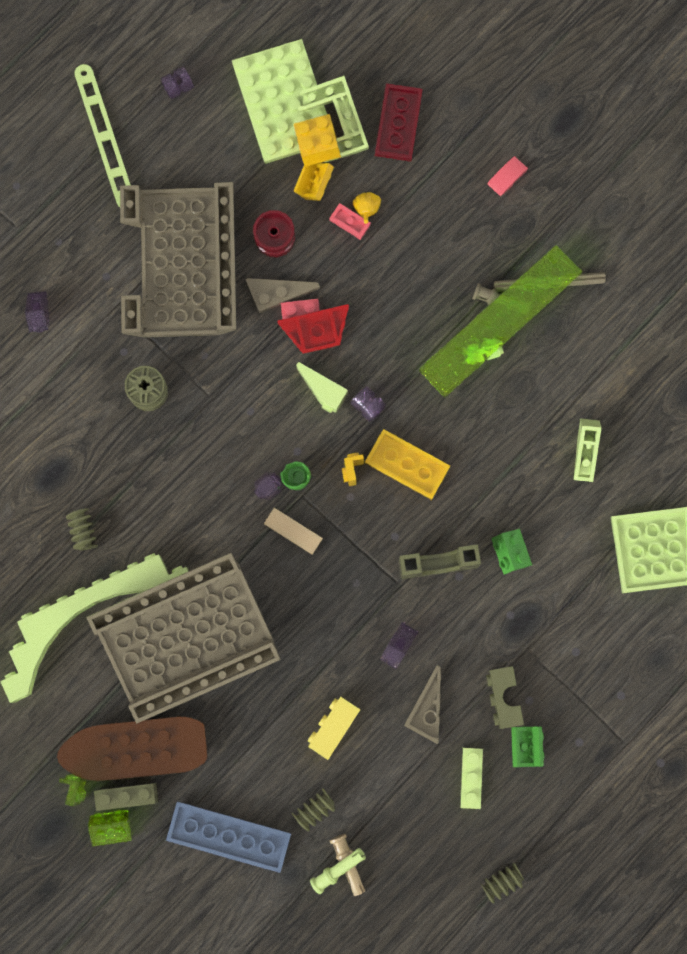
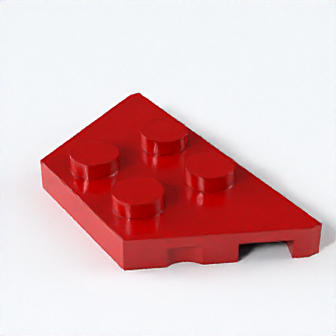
[277,304,349,354]

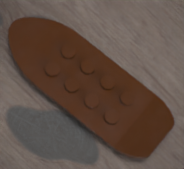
[57,717,208,781]

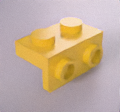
[294,163,334,201]
[342,453,364,486]

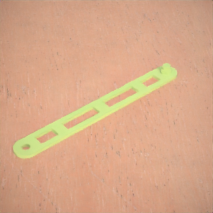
[75,65,130,207]

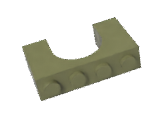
[398,544,481,580]

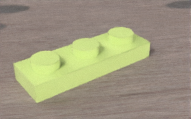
[460,748,483,809]

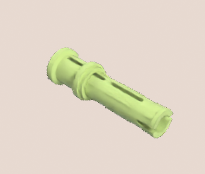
[310,848,366,894]

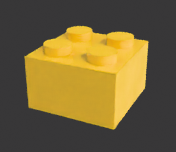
[294,114,341,167]

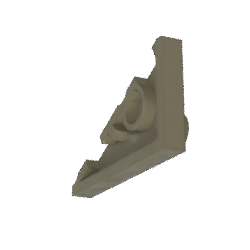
[245,278,320,314]
[404,665,441,744]

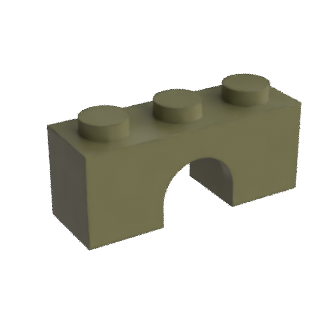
[486,666,524,729]
[94,783,158,811]

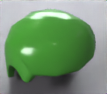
[280,461,311,490]

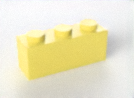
[308,697,360,760]

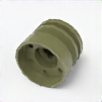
[125,366,168,411]

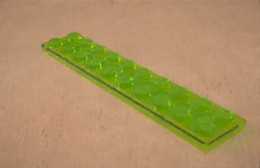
[419,245,582,398]

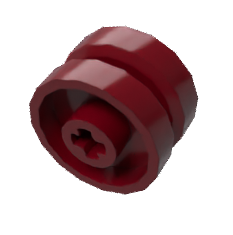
[253,210,295,257]

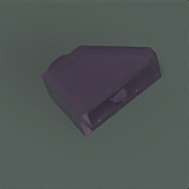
[25,291,49,332]
[380,622,418,669]

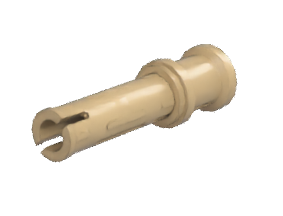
[329,834,365,896]

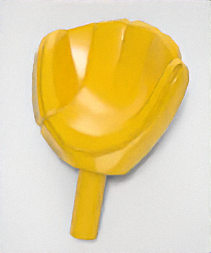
[353,192,381,224]

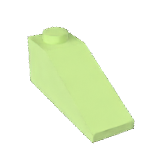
[296,362,348,413]
[574,419,601,482]

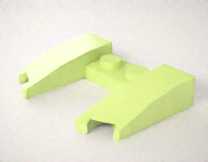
[298,76,369,163]

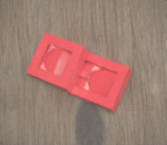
[488,156,528,196]

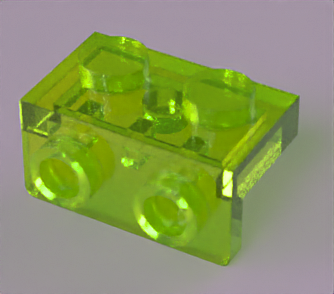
[59,774,86,806]
[88,810,132,847]

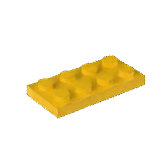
[365,429,450,500]

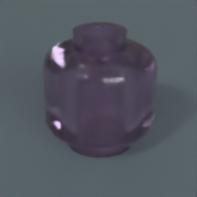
[254,472,283,500]

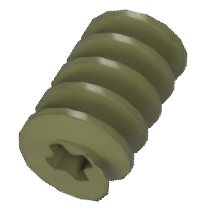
[66,508,98,551]
[292,788,335,831]
[480,863,524,904]

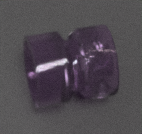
[160,66,194,100]
[350,386,386,422]

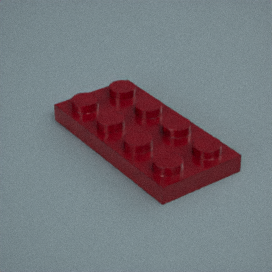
[375,83,423,161]

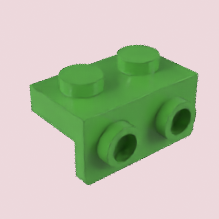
[492,529,532,574]
[511,727,544,767]

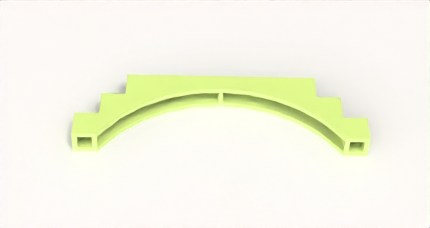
[1,553,189,703]

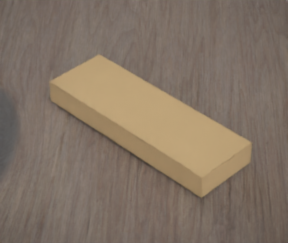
[264,508,323,555]

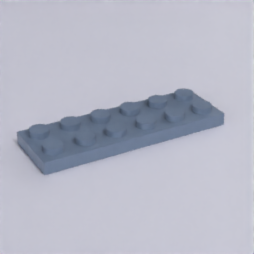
[166,801,291,873]

